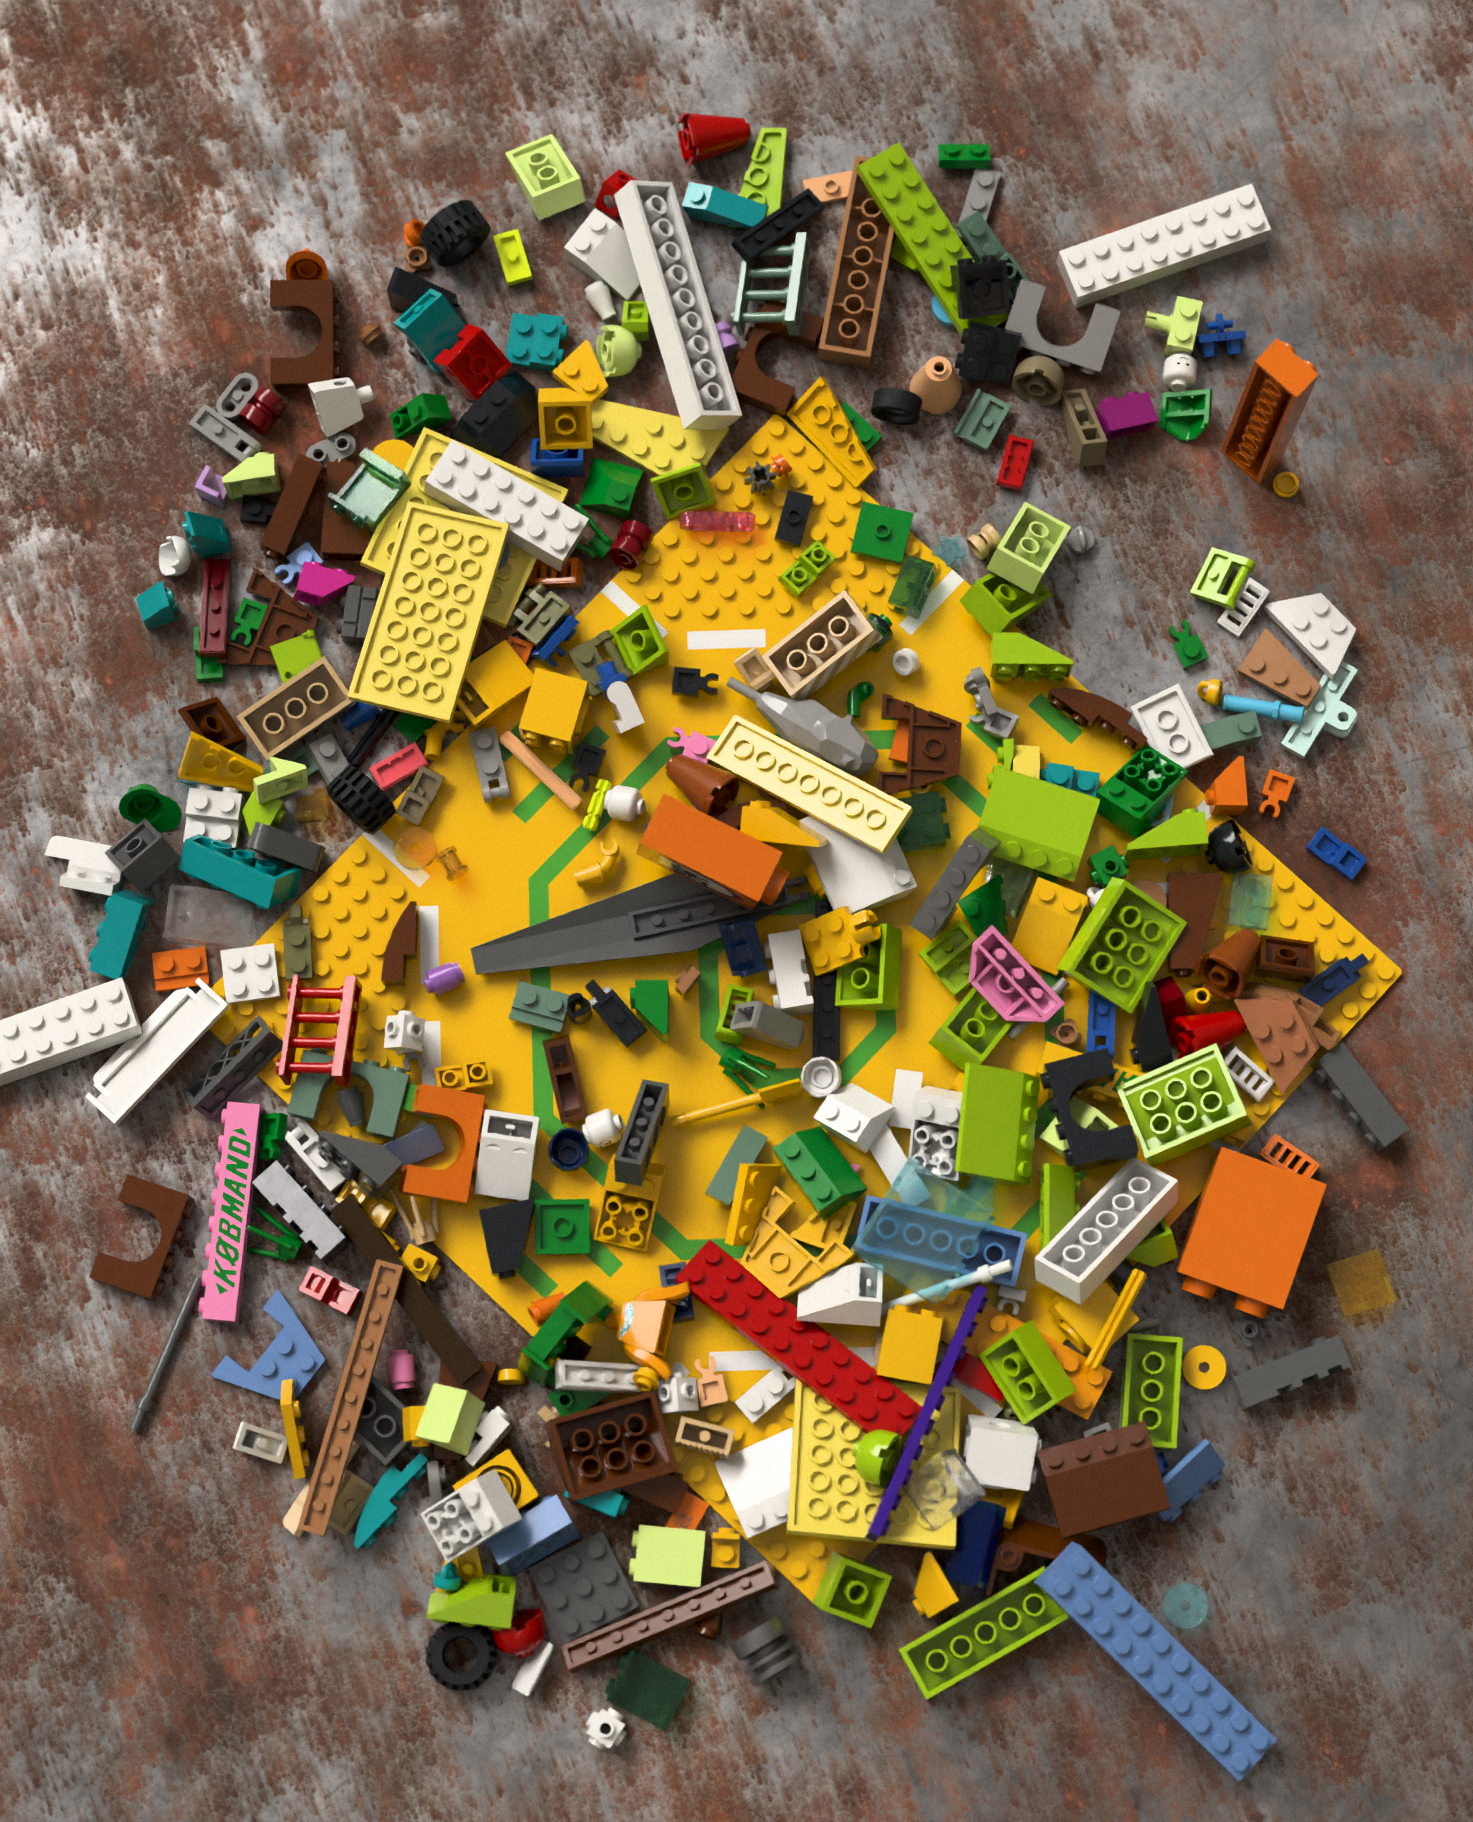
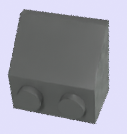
[105,818,181,893]

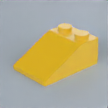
[740,800,829,847]
[1011,877,1088,976]

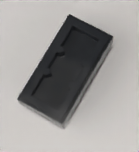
[774,490,813,547]

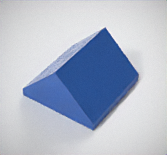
[530,438,585,478]

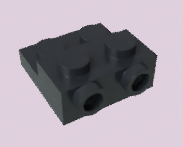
[950,255,1011,319]
[955,321,1022,385]

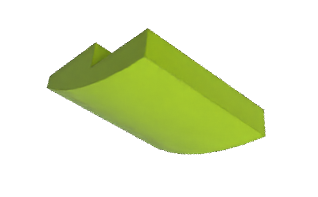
[919,919,977,998]

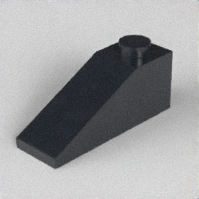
[1129,981,1174,1072]

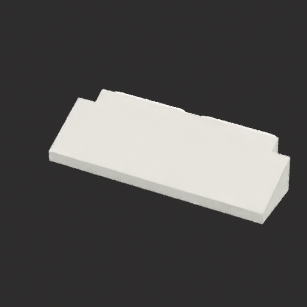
[85,978,230,1126]

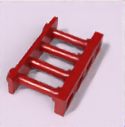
[276,975,362,1087]

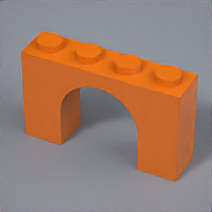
[398,1084,487,1205]

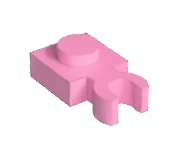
[667,727,717,764]

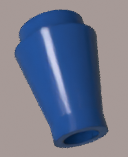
[340,702,381,731]

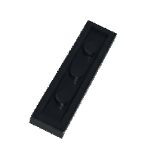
[731,188,825,264]

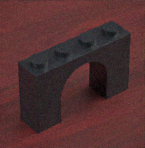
[1040,1048,1139,1174]

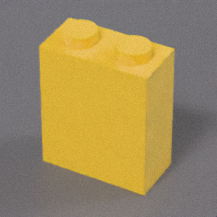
[876,1304,943,1385]

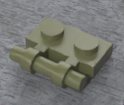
[507,582,572,648]

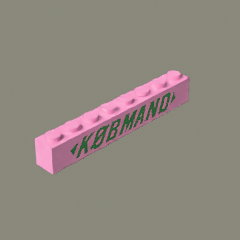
[199,1102,264,1324]

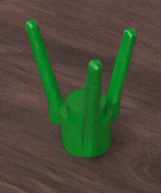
[574,503,613,559]
[719,1046,776,1109]
[247,1205,303,1262]

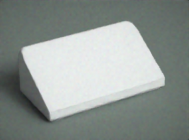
[512,1640,555,1696]

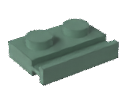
[953,389,1011,452]
[508,981,570,1034]

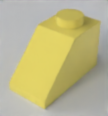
[1011,745,1040,779]

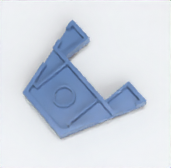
[211,1290,327,1400]

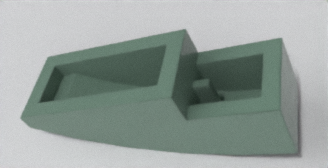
[705,1125,769,1208]

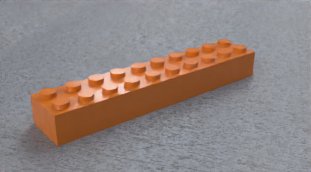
[1220,338,1319,485]

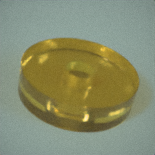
[393,826,437,870]

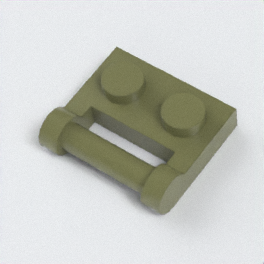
[568,630,634,699]

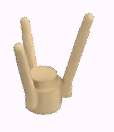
[389,1189,440,1245]

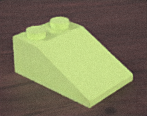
[505,134,586,220]

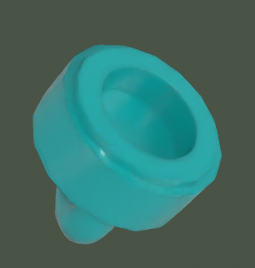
[433,1562,462,1591]

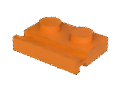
[152,946,211,993]

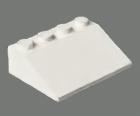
[799,816,917,915]
[714,1427,793,1539]

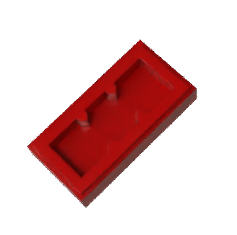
[996,435,1034,492]

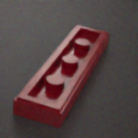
[199,559,232,657]

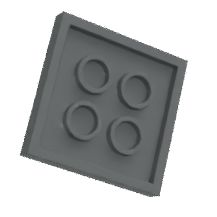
[528,1531,639,1644]

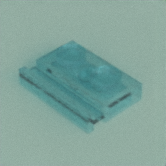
[1227,873,1273,931]

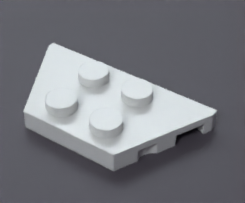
[1264,593,1356,680]

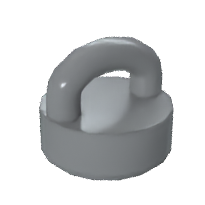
[1068,526,1094,554]

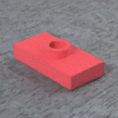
[369,742,429,792]

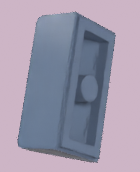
[383,1124,445,1166]

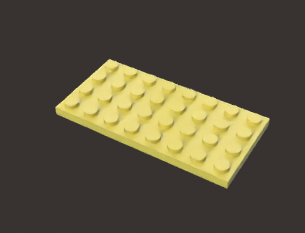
[347,501,510,724]

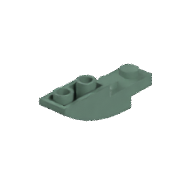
[955,210,1029,306]

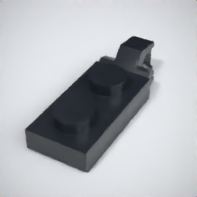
[585,979,647,1048]

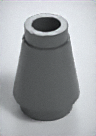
[337,1086,366,1127]

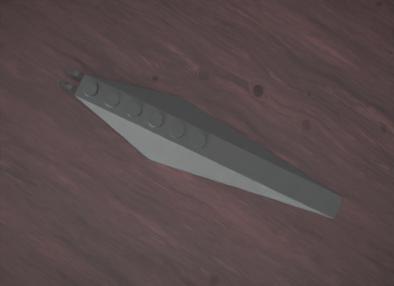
[470,873,812,975]

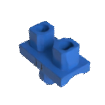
[1195,313,1246,357]

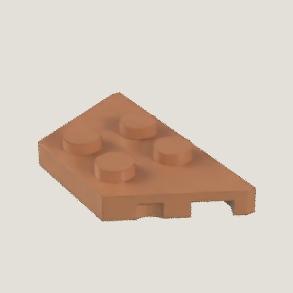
[1234,996,1320,1093]

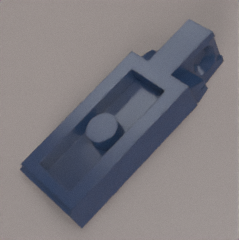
[1298,953,1369,1007]

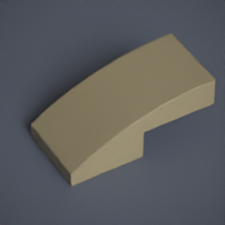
[395,765,446,826]

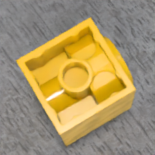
[519,668,591,756]
[1049,1281,1140,1355]
[452,1449,541,1512]

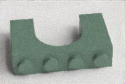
[287,1048,411,1140]

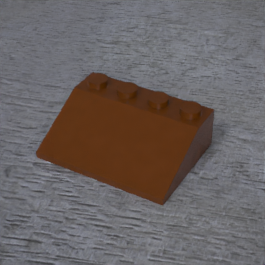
[544,1391,678,1502]
[1037,1421,1170,1540]

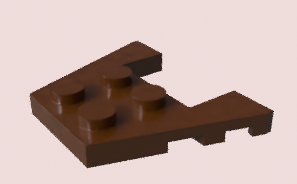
[216,569,320,667]
[878,694,962,795]

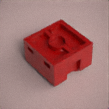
[433,324,513,401]

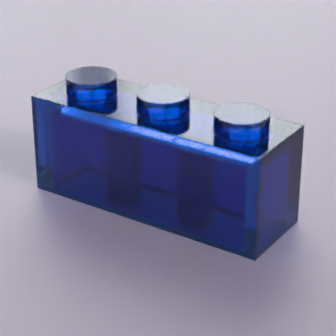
[946,1497,1007,1590]

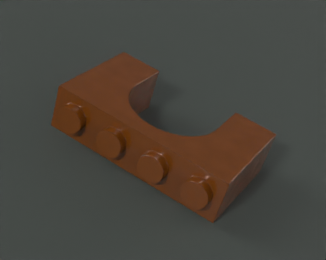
[270,279,341,388]
[730,300,824,419]
[89,1174,194,1301]

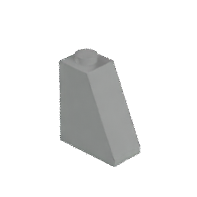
[729,1001,805,1049]

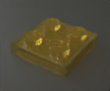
[1325,1248,1397,1318]

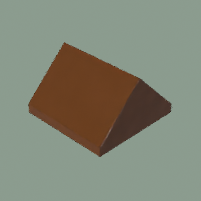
[178,697,246,750]
[1255,935,1315,983]

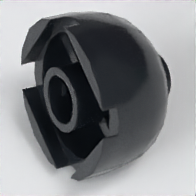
[1204,819,1253,874]

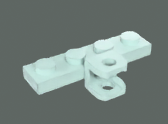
[1280,661,1358,760]

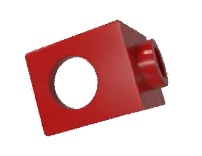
[594,169,637,219]

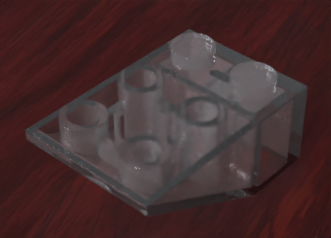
[164,884,254,949]

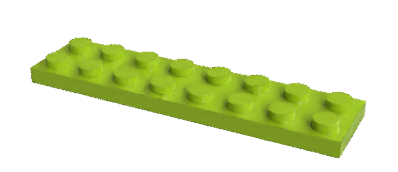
[855,142,1009,337]

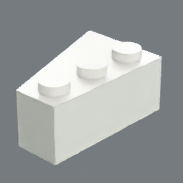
[763,929,814,1016]

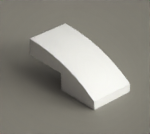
[889,1069,923,1129]

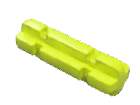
[583,779,612,831]

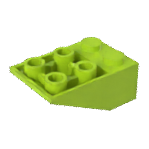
[989,632,1073,682]
[426,1573,517,1630]

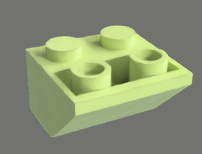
[1039,1097,1118,1158]

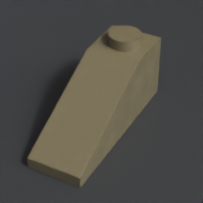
[1060,388,1108,467]

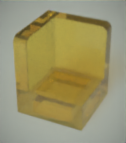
[296,788,331,824]

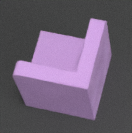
[195,465,228,507]

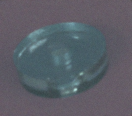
[1162,1583,1208,1628]

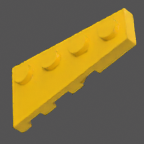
[786,376,876,488]

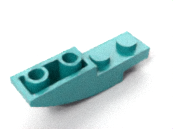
[354,1452,429,1550]

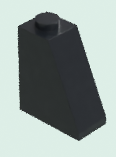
[387,267,461,316]
[479,1198,535,1280]

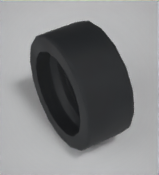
[871,387,922,425]

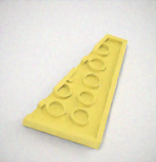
[591,399,729,476]

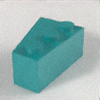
[88,889,157,979]

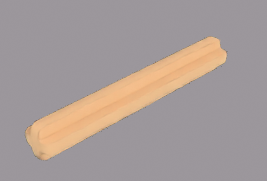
[499,731,582,810]

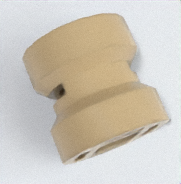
[966,524,1002,560]

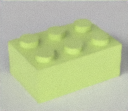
[986,502,1071,594]

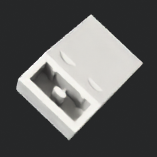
[908,1086,962,1181]
[474,1109,541,1201]
[797,1263,883,1327]
[420,1469,522,1563]

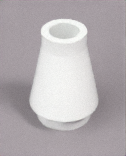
[584,280,617,321]

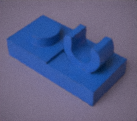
[531,615,579,667]

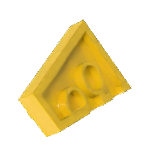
[178,731,263,793]

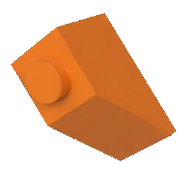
[1205,756,1248,815]

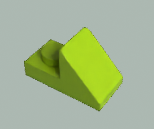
[622,301,649,340]

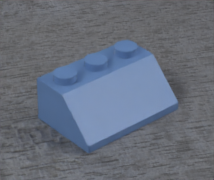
[1154,1439,1225,1522]
[486,1494,582,1576]

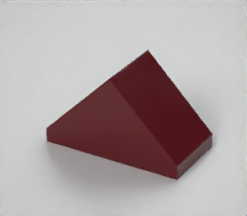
[1153,976,1188,1035]

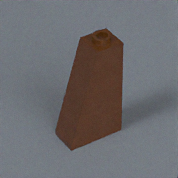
[260,453,324,561]
[321,459,372,561]
[1166,873,1223,978]
[433,1360,498,1466]

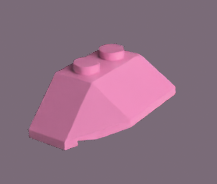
[969,925,1065,1022]

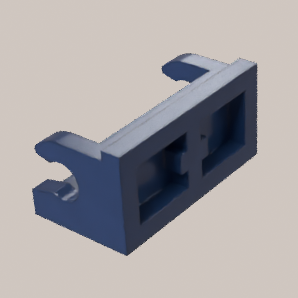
[718,916,768,977]

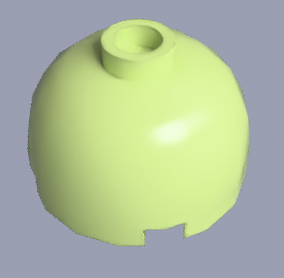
[596,325,642,378]

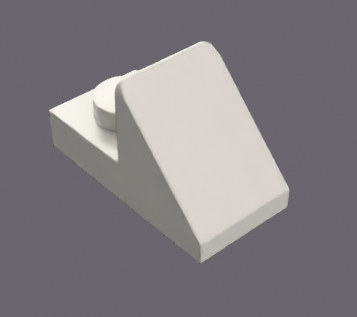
[233,1422,288,1464]

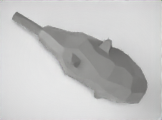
[726,677,879,776]

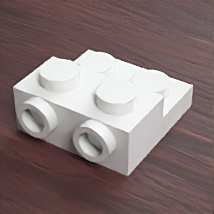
[183,784,245,850]
[465,1406,513,1469]

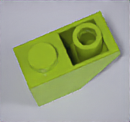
[242,790,287,854]

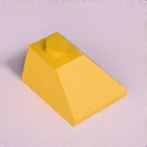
[912,1551,958,1618]

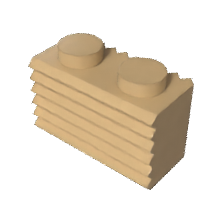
[675,1416,735,1460]

